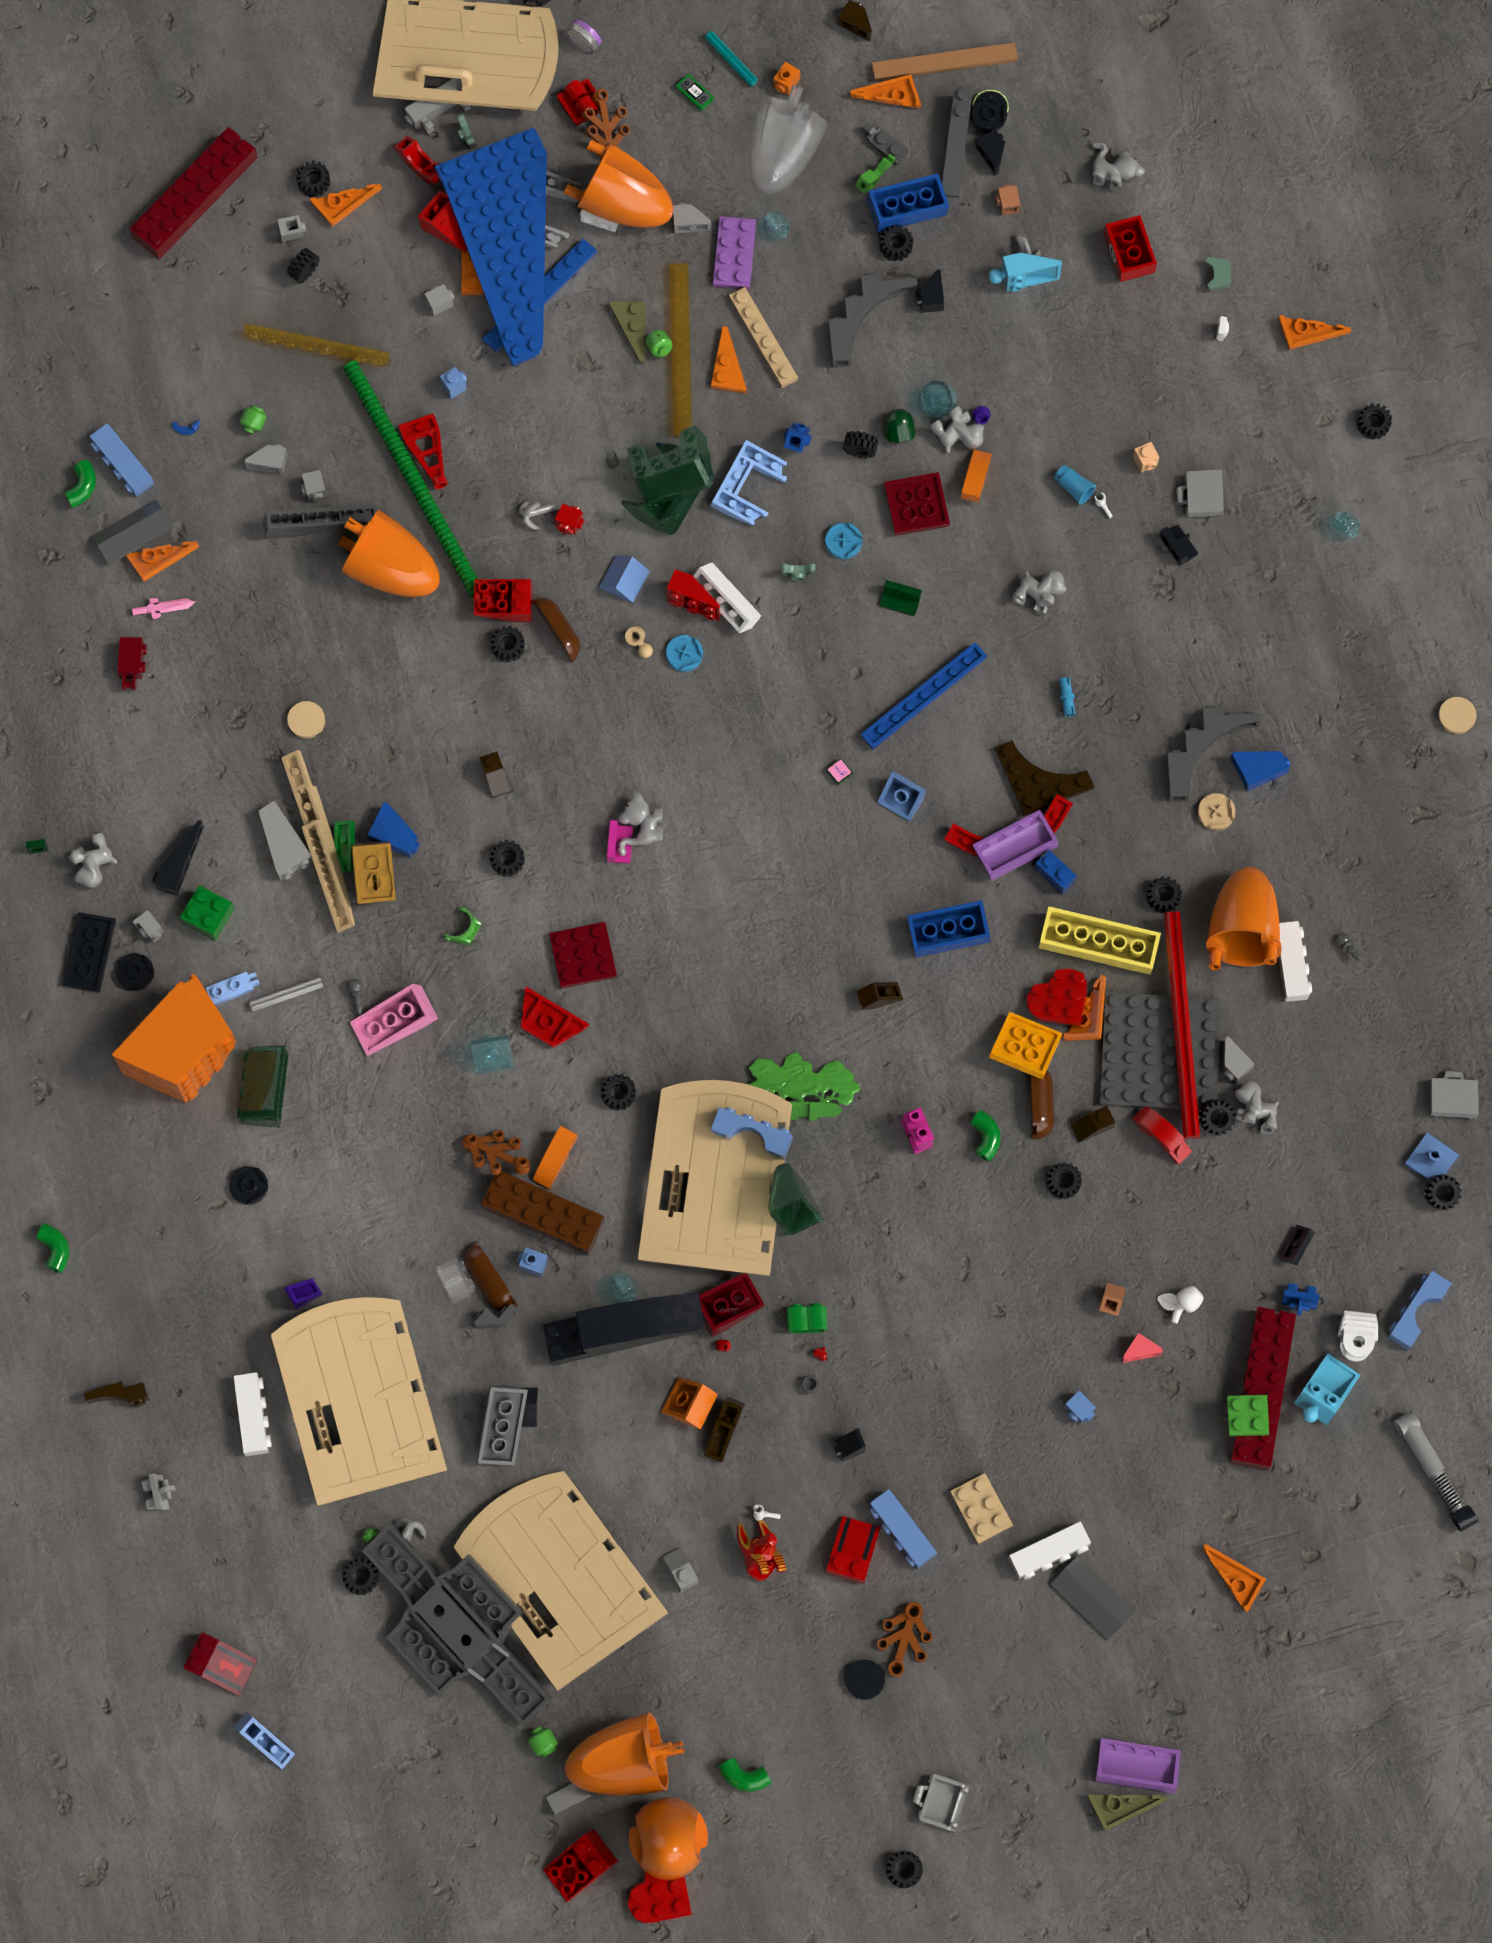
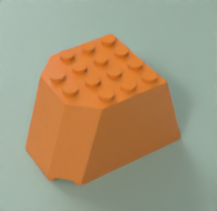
[112,974,236,1103]

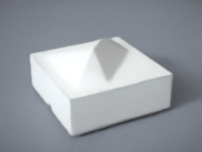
[1216,316,1229,341]

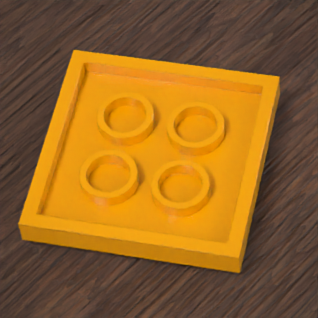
[989,1012,1063,1080]

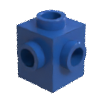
[784,423,812,453]

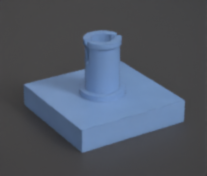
[1404,1133,1459,1182]

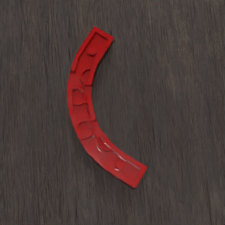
[944,794,1073,857]

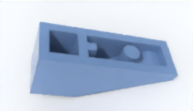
[233,1712,295,1769]

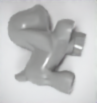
[930,406,984,453]
[1013,571,1067,616]
[69,833,117,888]
[1235,1081,1279,1134]

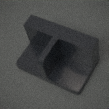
[1159,525,1198,566]

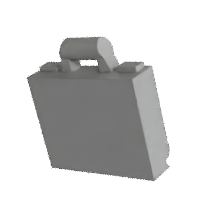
[1176,469,1224,517]
[1430,1071,1479,1120]
[912,1774,970,1833]

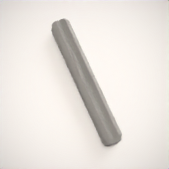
[249,977,323,1011]

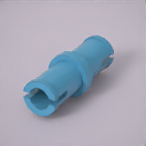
[1059,677,1076,717]

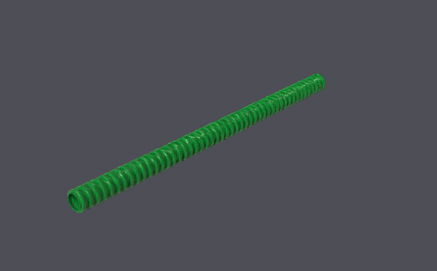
[343,360,479,597]

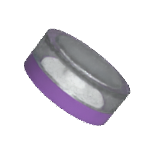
[565,19,602,55]

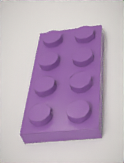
[713,216,756,290]

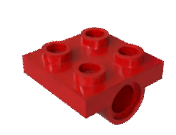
[557,78,600,127]

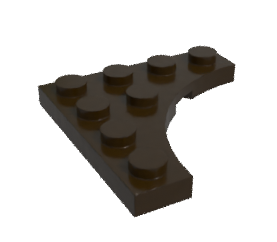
[995,740,1094,816]

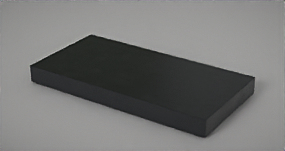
[62,912,116,993]

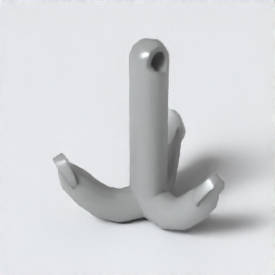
[1015,234,1041,256]
[519,501,555,530]
[394,1518,426,1542]

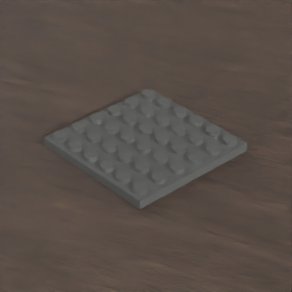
[1100,992,1221,1113]

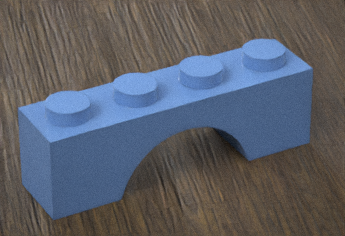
[711,1107,793,1160]
[1388,1271,1452,1351]

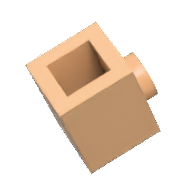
[1133,442,1159,473]

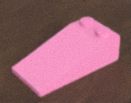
[350,984,438,1056]

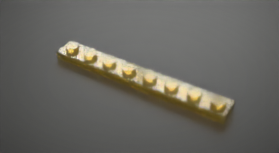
[244,323,391,367]

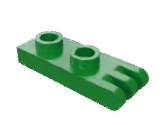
[334,820,355,872]

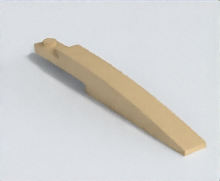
[282,750,355,933]

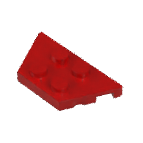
[521,986,589,1048]

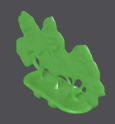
[749,1051,860,1121]

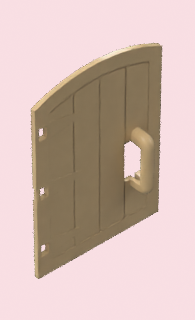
[373,0,558,111]
[638,1080,792,1276]
[271,1297,447,1506]
[454,1471,668,1691]

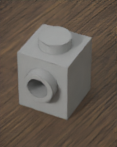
[424,284,455,316]
[301,470,327,501]

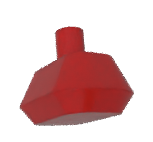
[715,1340,731,1352]
[813,1347,827,1361]

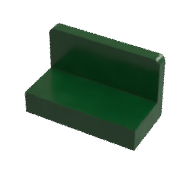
[880,580,922,616]

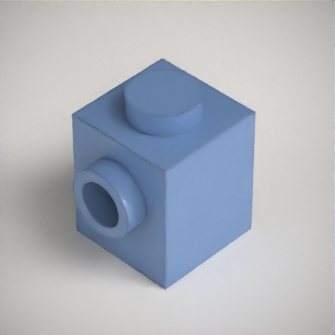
[440,367,467,399]
[517,1248,548,1277]
[1064,1391,1096,1424]

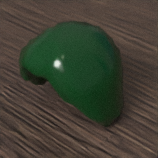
[883,409,916,443]

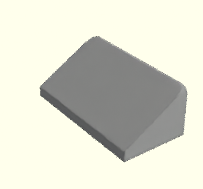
[546,1784,591,1815]

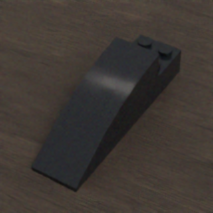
[543,1292,706,1366]

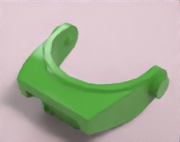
[444,907,482,945]

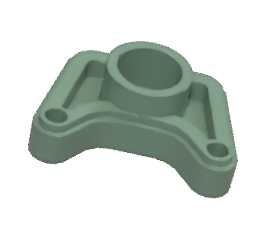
[457,113,477,148]
[1206,257,1231,291]
[781,564,816,581]

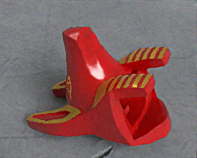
[737,1520,786,1581]

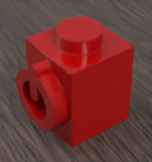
[555,503,585,535]

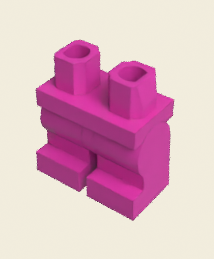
[900,1107,934,1154]

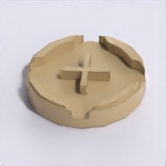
[1438,697,1477,734]
[287,701,325,739]
[1197,793,1235,831]

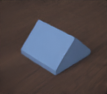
[599,555,650,604]
[877,771,926,821]

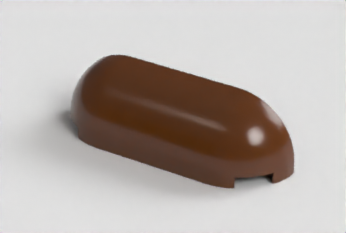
[532,598,580,663]
[1029,1070,1055,1140]
[464,1242,518,1311]

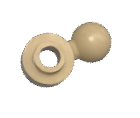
[625,626,653,658]

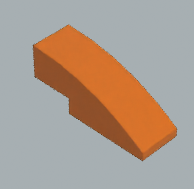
[961,449,992,503]
[532,1126,578,1190]

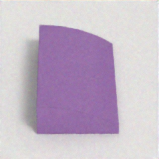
[973,810,1059,881]
[1095,1738,1181,1794]

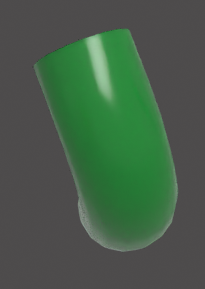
[64,460,97,509]
[970,1109,1001,1162]
[36,1223,70,1274]
[718,1757,772,1792]

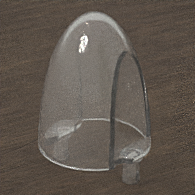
[749,85,828,195]

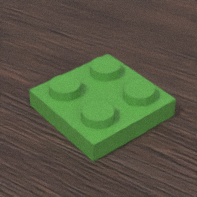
[1227,1395,1269,1436]

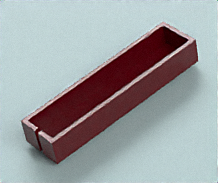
[130,127,258,260]
[1230,1306,1296,1471]

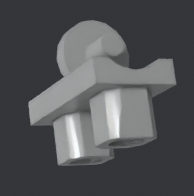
[142,1473,176,1511]

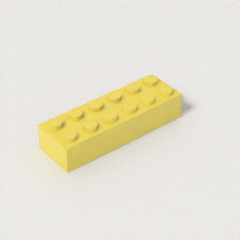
[1039,907,1161,975]

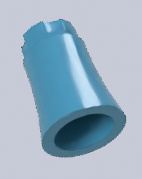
[1054,465,1096,505]

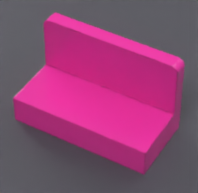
[607,820,633,864]

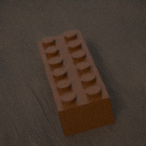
[481,1171,605,1256]

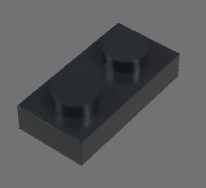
[1279,1225,1315,1266]

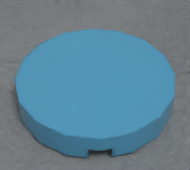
[825,523,862,560]
[666,635,703,672]

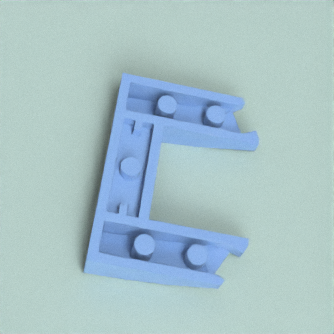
[710,440,787,526]

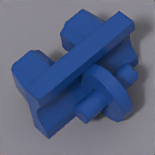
[1281,1283,1320,1316]

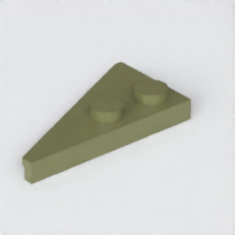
[609,301,645,364]
[1087,1794,1168,1831]

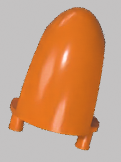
[563,139,673,228]
[338,510,440,597]
[1206,866,1282,970]
[564,1713,685,1796]
[629,1797,708,1880]

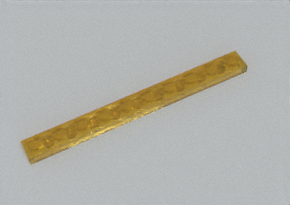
[670,263,692,438]

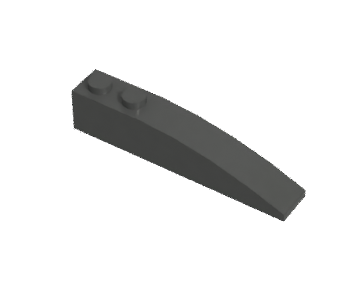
[942,87,973,198]
[263,505,377,537]

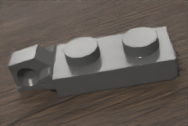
[862,122,909,166]

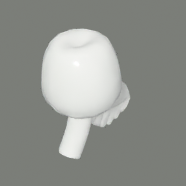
[1157,1286,1204,1324]

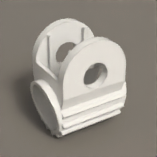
[1338,1310,1378,1362]

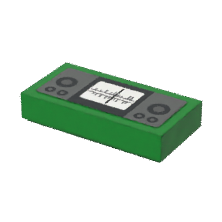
[676,74,714,112]

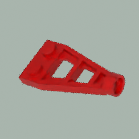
[398,413,448,489]

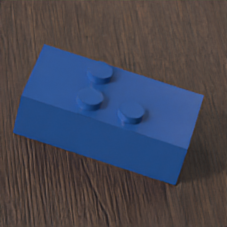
[866,174,949,233]
[907,900,991,958]

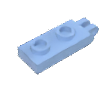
[206,972,260,1006]

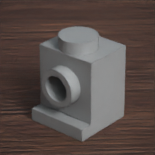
[277,215,307,243]
[132,910,164,942]

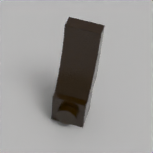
[84,1381,150,1407]
[704,1397,745,1462]

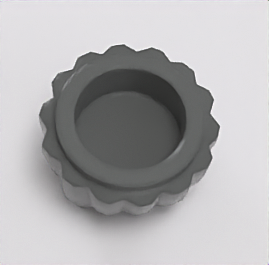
[801,1375,820,1394]

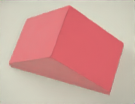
[1122,1333,1163,1363]

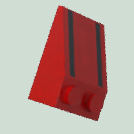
[826,1516,881,1584]

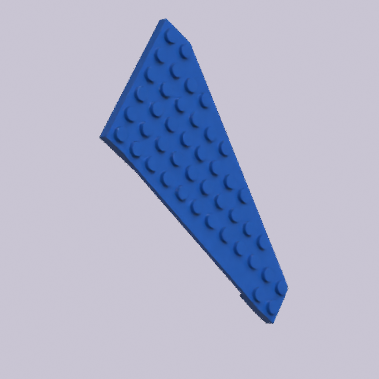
[435,127,547,367]

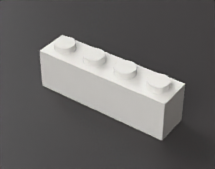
[693,563,761,633]
[1278,921,1312,1002]
[234,1372,272,1456]
[1008,1521,1091,1580]

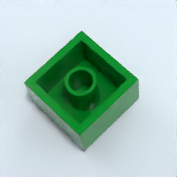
[180,885,235,941]

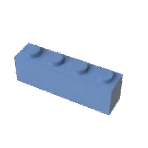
[90,423,154,497]
[869,1489,937,1569]

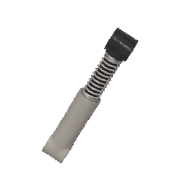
[1394,1411,1478,1532]

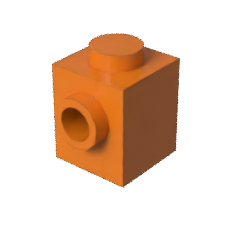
[773,62,801,96]

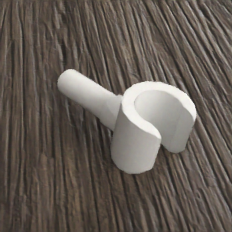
[1095,492,1113,519]
[753,1505,780,1521]

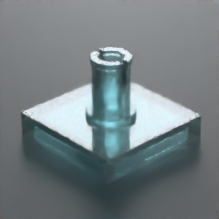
[470,1035,514,1075]

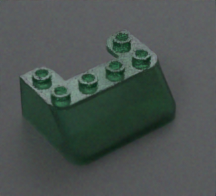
[627,425,714,506]

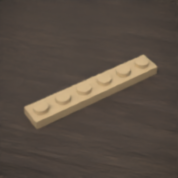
[729,287,798,388]

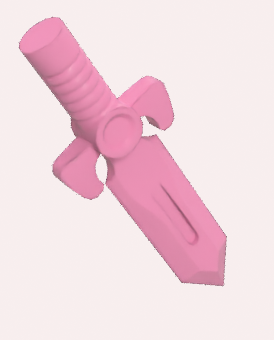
[132,598,195,619]

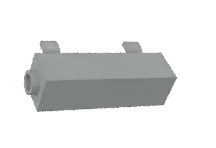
[404,78,471,134]

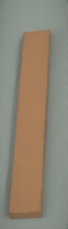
[872,42,1018,81]

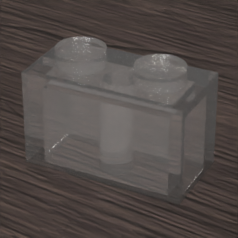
[436,1257,476,1306]

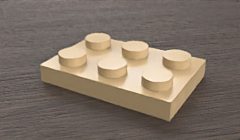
[950,1473,1013,1544]

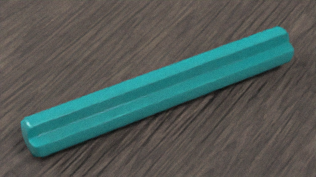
[705,31,758,86]

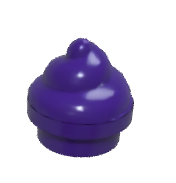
[972,406,991,424]

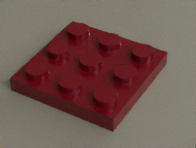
[884,472,950,536]
[549,922,617,989]

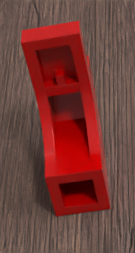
[394,136,440,184]
[1132,1106,1192,1164]

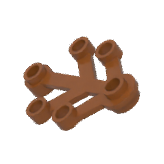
[582,89,630,148]
[462,1130,530,1175]
[877,1602,933,1677]

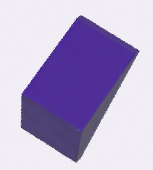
[284,1278,322,1310]

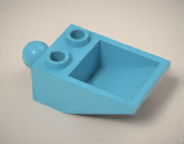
[988,253,1062,292]
[1294,1353,1361,1425]

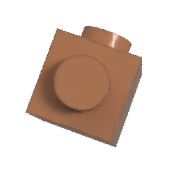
[995,185,1021,216]
[1099,1283,1126,1316]

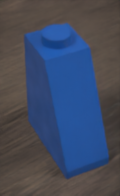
[1230,751,1290,792]
[368,802,420,858]

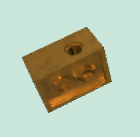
[351,841,396,904]

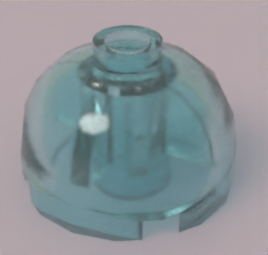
[920,381,958,418]

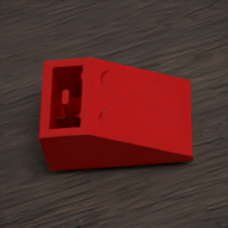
[417,190,467,253]
[667,569,720,621]
[474,579,533,622]
[543,1829,618,1902]

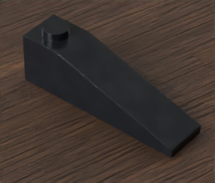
[153,820,204,896]

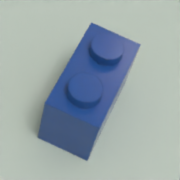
[1035,850,1077,895]

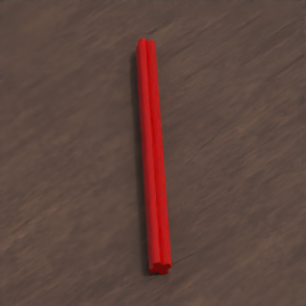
[1164,911,1200,1140]

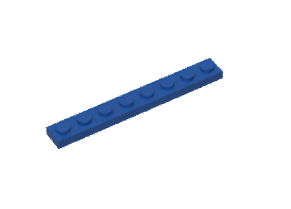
[483,238,597,353]
[861,642,987,750]

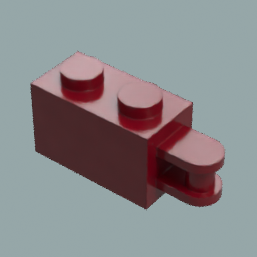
[117,637,147,691]

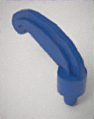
[172,420,200,435]

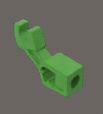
[855,154,896,194]

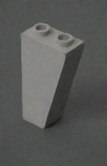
[258,801,313,881]

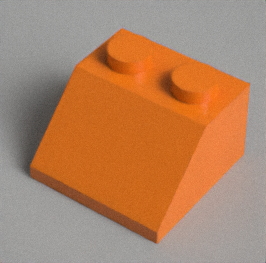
[661,1377,718,1429]

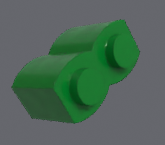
[787,1303,828,1334]

